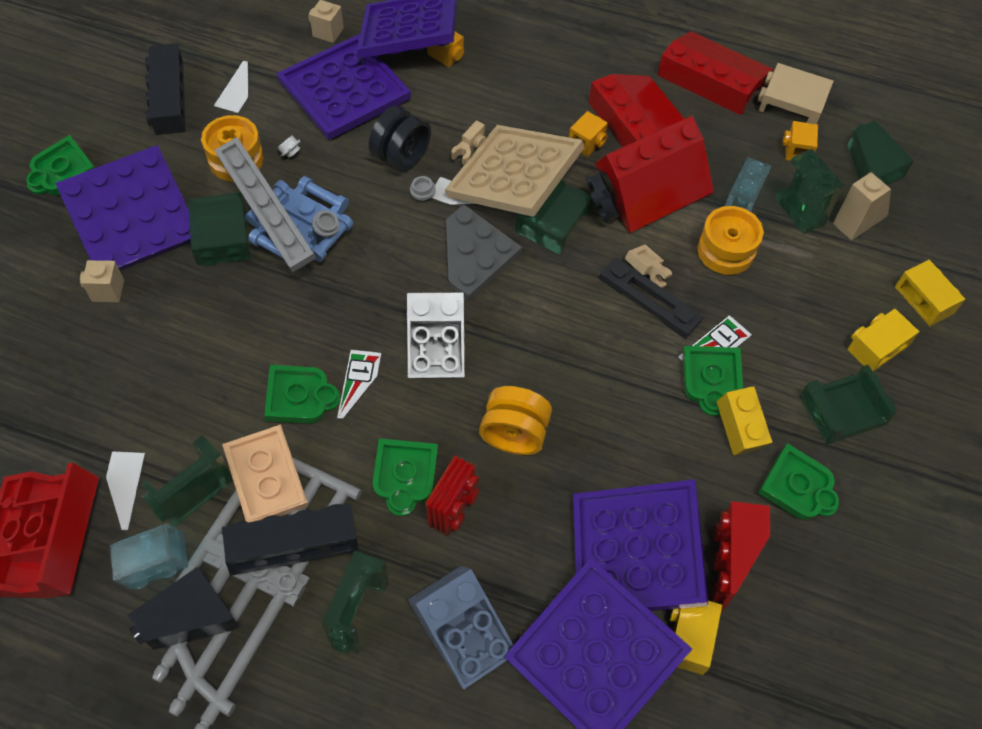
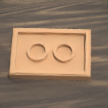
[222,425,308,522]

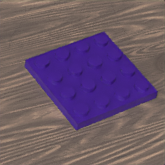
[357,0,458,59]
[277,35,411,140]
[55,145,202,271]
[573,479,708,611]
[504,558,692,729]

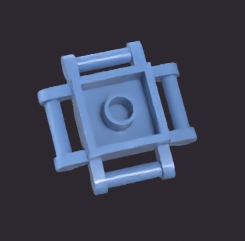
[245,176,354,262]

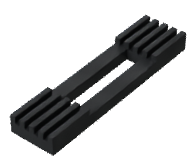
[599,257,704,340]

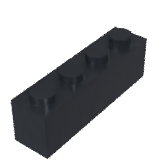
[145,44,186,135]
[222,504,358,576]

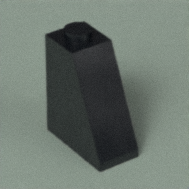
[128,566,239,650]

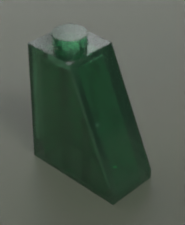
[848,120,914,185]

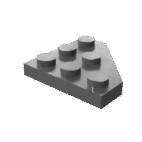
[446,204,522,302]

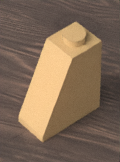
[833,172,891,241]

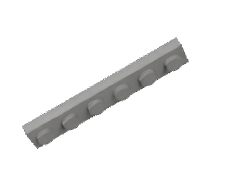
[215,137,316,273]

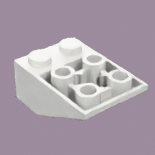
[407,293,464,378]

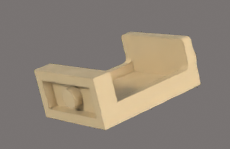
[758,63,833,125]

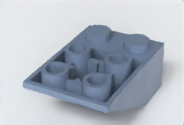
[408,566,514,690]

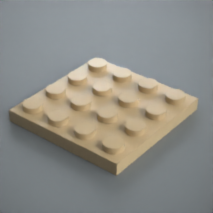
[445,125,584,217]

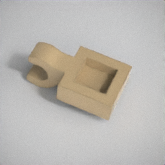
[452,120,486,165]
[625,245,672,288]

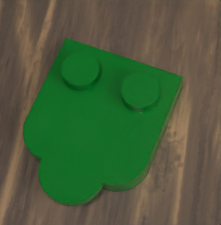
[26,135,95,196]
[682,346,743,416]
[264,365,340,424]
[373,438,438,517]
[758,443,839,520]

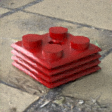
[425,455,480,536]

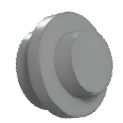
[410,176,436,201]
[312,210,339,237]

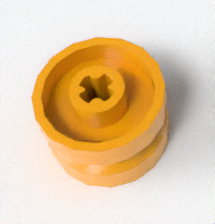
[201,115,264,181]
[697,206,764,275]
[479,386,552,455]

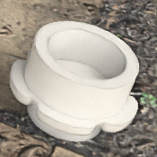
[277,135,300,158]

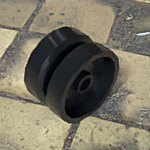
[368,105,431,172]

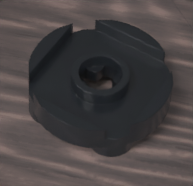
[584,170,620,224]

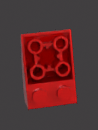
[712,501,770,613]

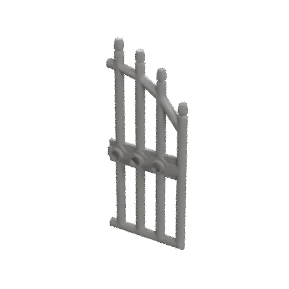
[152,457,362,729]

